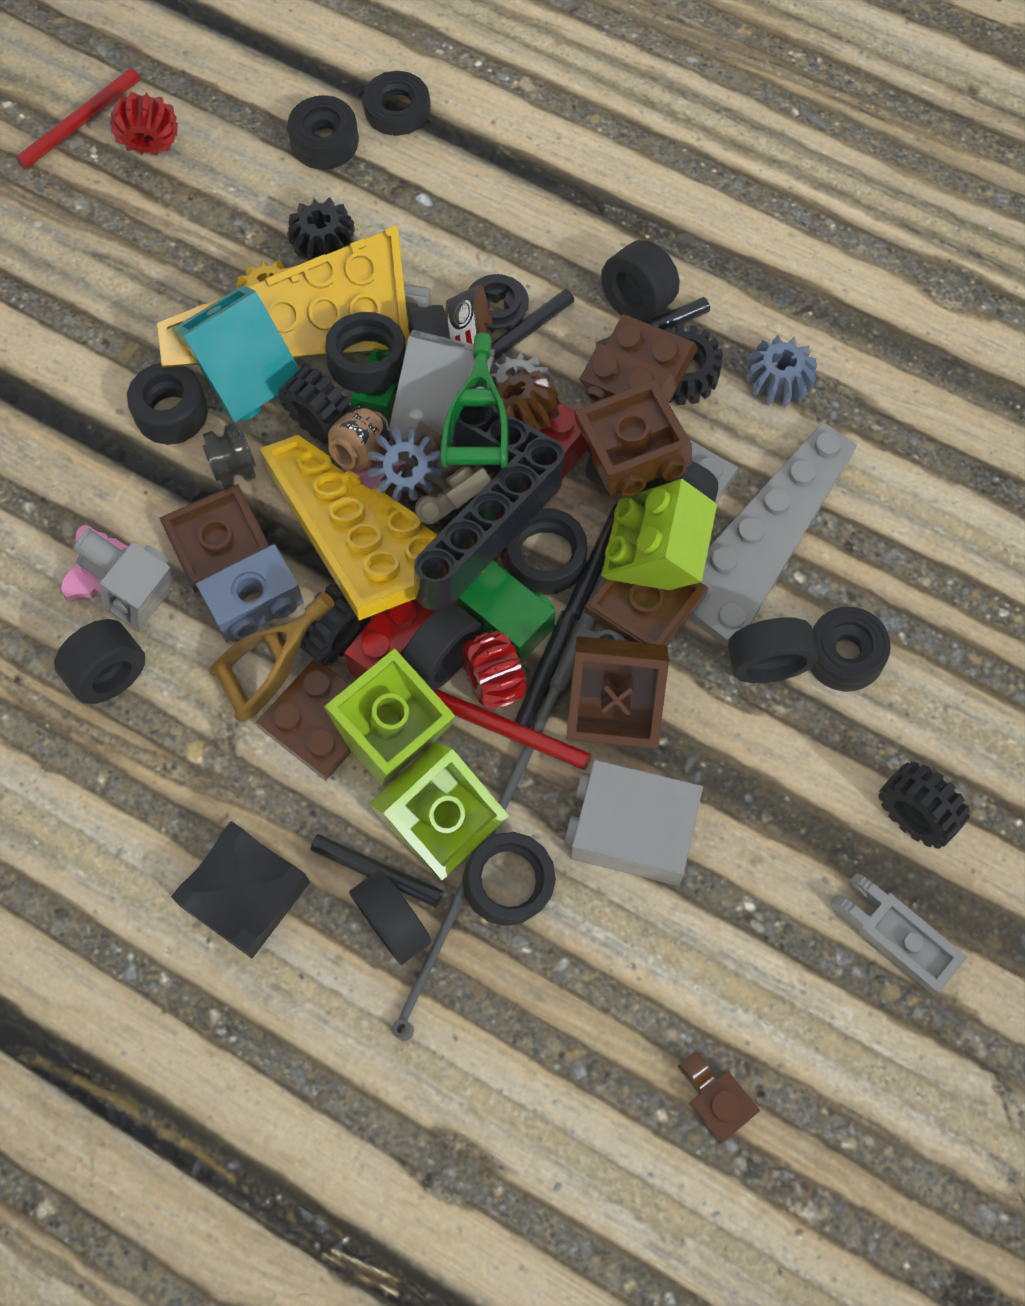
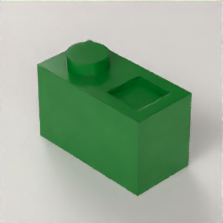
[454,561,555,664]

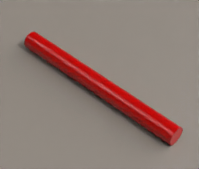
[16,68,140,169]
[434,689,591,770]

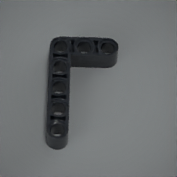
[414,406,564,610]

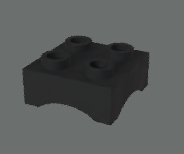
[171,821,310,959]

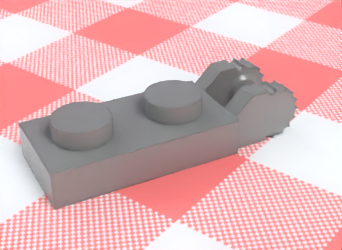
[831,873,967,996]

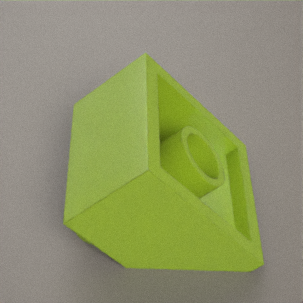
[324,648,456,786]
[368,742,509,880]

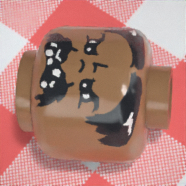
[328,406,392,471]

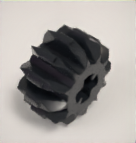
[287,197,355,261]

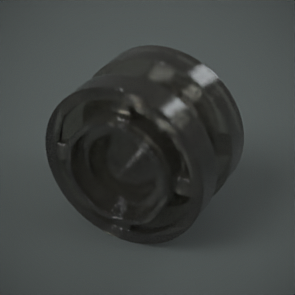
[202,422,256,489]

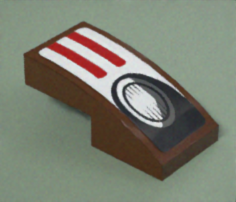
[445,285,495,363]

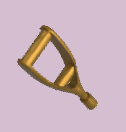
[209,593,334,722]

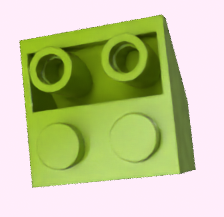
[601,479,717,590]

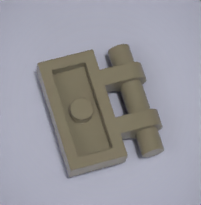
[415,465,491,524]

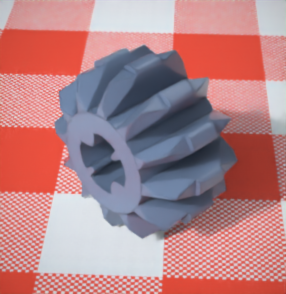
[746,334,817,408]
[368,427,441,501]

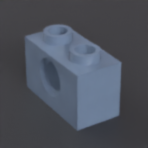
[196,544,304,643]

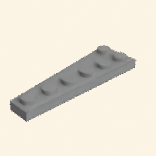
[689,422,857,648]

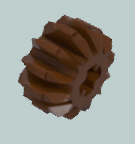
[495,369,560,431]

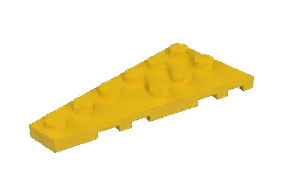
[157,224,409,367]
[259,435,484,620]

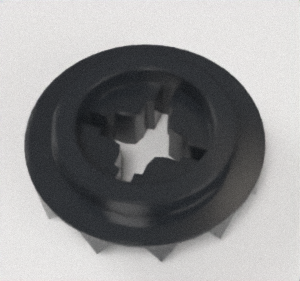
[468,274,529,333]

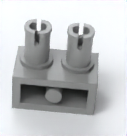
[74,528,171,632]

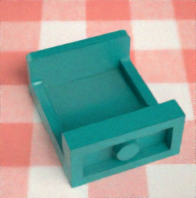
[173,285,299,422]

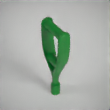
[441,333,509,468]

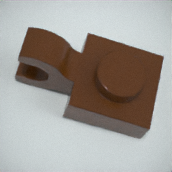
[677,1051,760,1144]

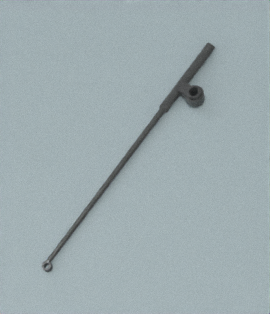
[392,569,625,1041]

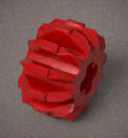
[110,92,178,155]
[461,630,527,710]

